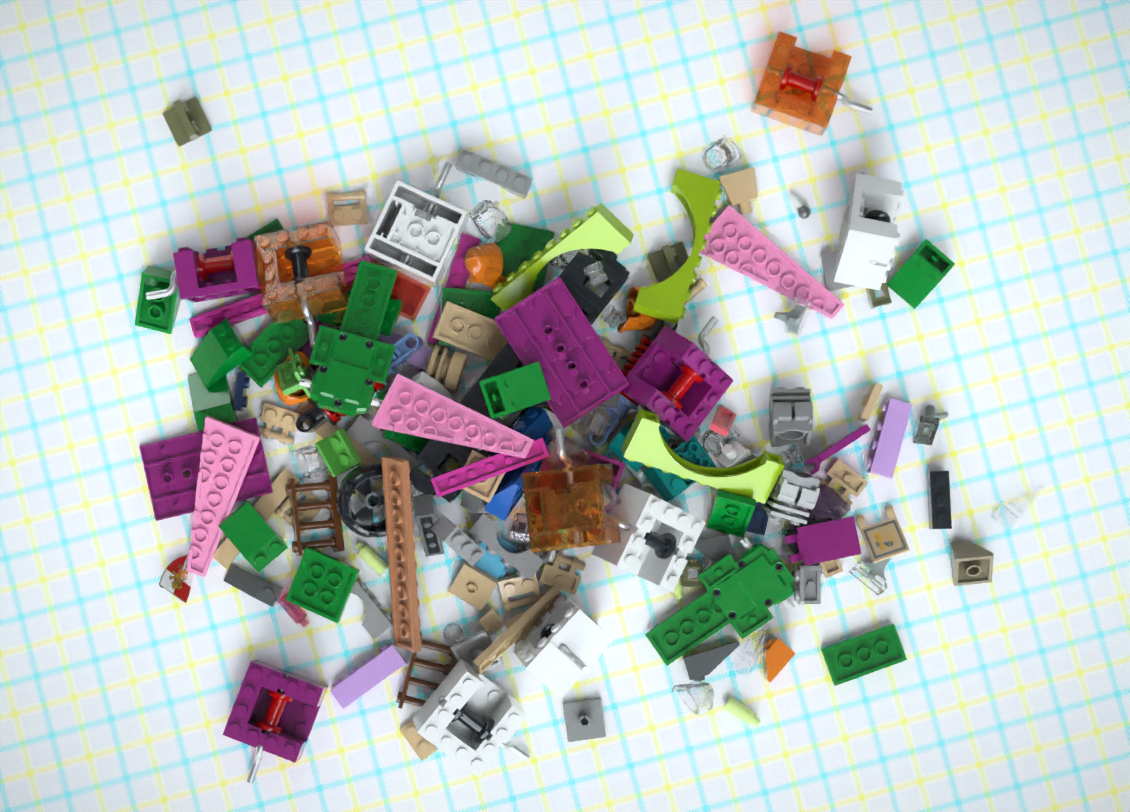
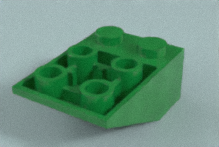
[887,239,955,309]
[479,361,552,419]

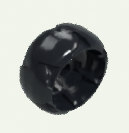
[336,463,387,538]

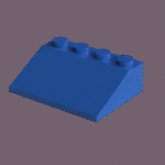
[485,434,552,521]

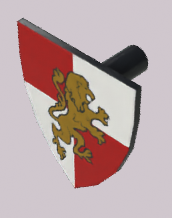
[159,555,192,603]

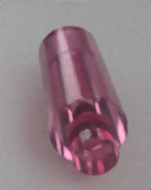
[277,592,309,628]

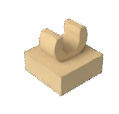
[478,609,505,635]

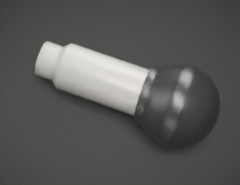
[789,193,811,219]

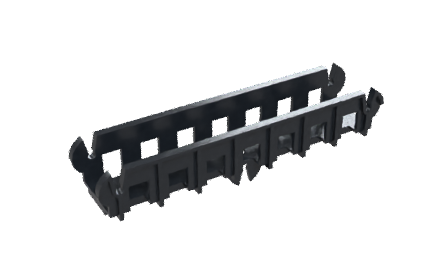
[409,248,630,504]

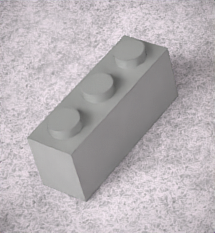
[431,515,485,566]

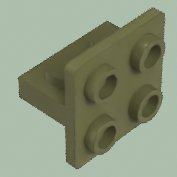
[162,97,212,147]
[647,241,695,283]

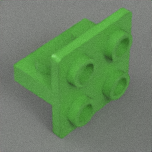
[276,347,311,398]
[315,428,362,477]

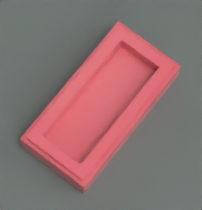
[709,406,737,437]

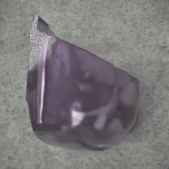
[805,484,851,521]

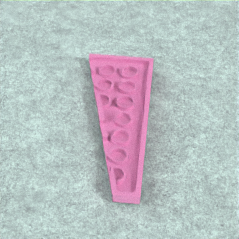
[700,205,845,320]
[371,373,534,458]
[187,415,261,578]

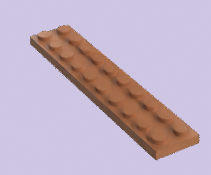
[381,455,422,653]

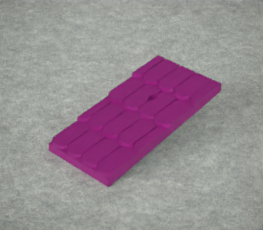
[494,276,630,428]
[139,417,273,521]

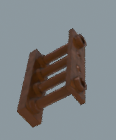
[285,475,345,557]
[396,632,458,709]

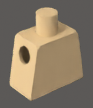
[718,167,758,215]

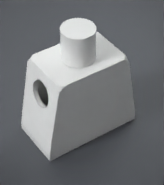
[717,441,757,468]

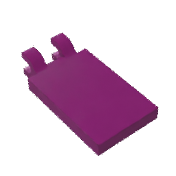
[803,424,871,475]
[784,516,862,566]

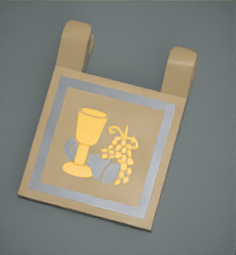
[856,505,910,563]

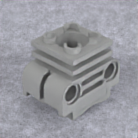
[769,387,813,447]
[761,467,820,526]

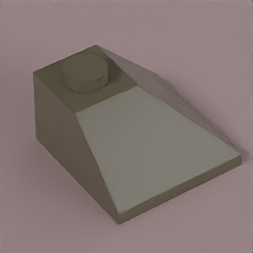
[950,541,994,586]

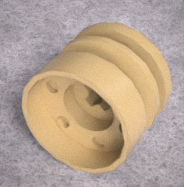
[425,345,468,392]

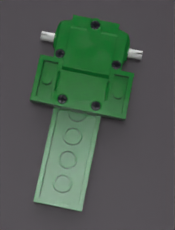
[299,260,398,417]
[645,536,795,666]

